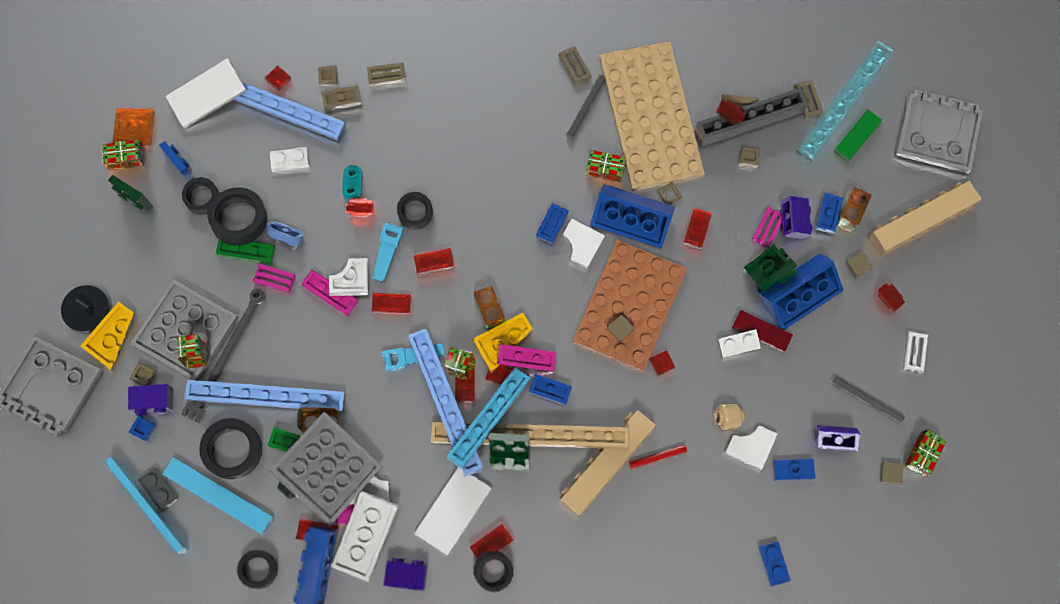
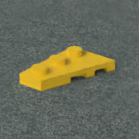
[81,301,135,370]
[472,312,532,373]

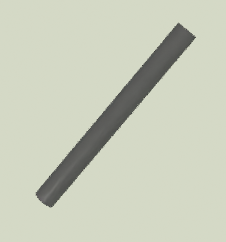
[566,75,605,139]
[832,376,905,423]

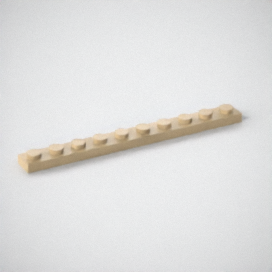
[431,422,629,449]

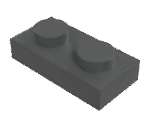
[138,468,178,512]

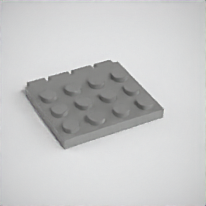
[896,89,983,174]
[0,336,103,437]

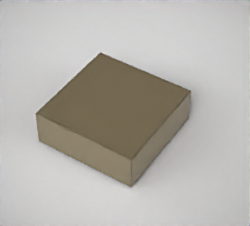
[318,66,338,86]
[739,146,760,168]
[657,182,683,205]
[846,252,873,278]
[607,315,634,342]
[129,362,157,386]
[881,462,904,485]

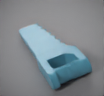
[372,222,405,282]
[381,343,445,371]

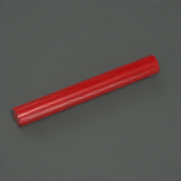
[629,445,687,469]

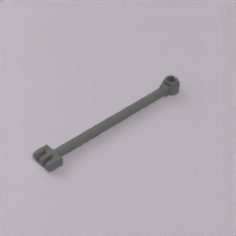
[181,289,266,423]

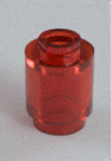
[716,100,746,125]
[346,198,374,217]
[877,283,906,312]

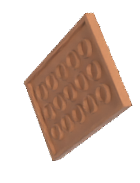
[572,240,687,372]

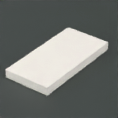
[166,58,247,128]
[414,467,492,556]
[331,491,399,582]

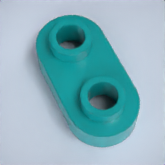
[342,165,363,202]

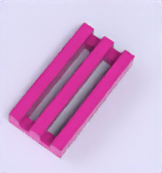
[752,206,782,248]
[252,264,296,293]

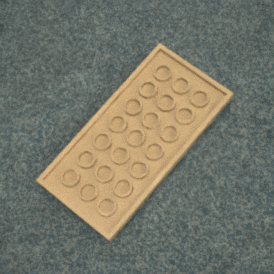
[599,41,705,191]

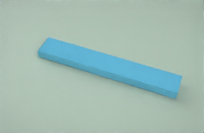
[446,367,531,469]
[105,457,188,554]
[162,457,274,535]

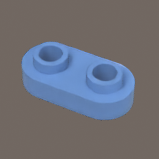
[266,221,303,246]

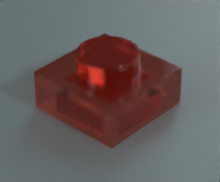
[265,65,292,92]
[649,350,675,377]

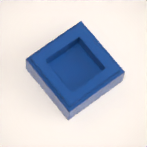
[129,415,157,442]

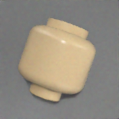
[714,404,745,430]

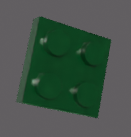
[108,175,154,212]

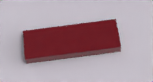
[732,310,793,353]

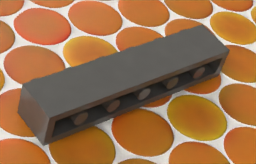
[694,88,808,147]

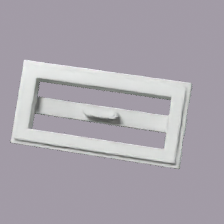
[903,331,928,373]

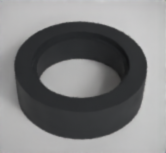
[207,187,267,245]
[199,418,262,480]

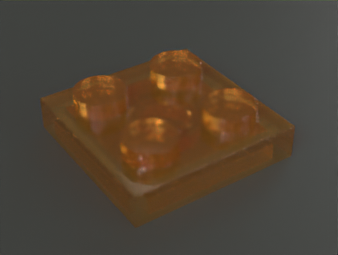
[113,108,155,146]

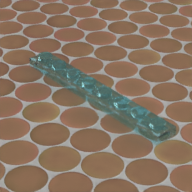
[796,41,893,162]

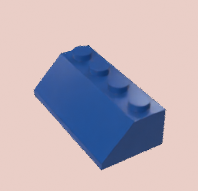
[590,184,675,248]
[759,253,844,330]
[293,525,337,604]

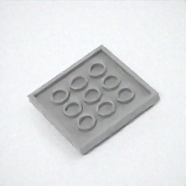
[130,279,239,381]
[269,412,382,526]

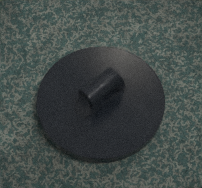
[61,285,110,332]

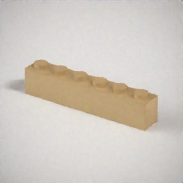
[869,181,982,256]
[560,410,656,517]

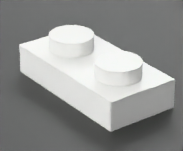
[270,147,309,171]
[718,330,761,358]

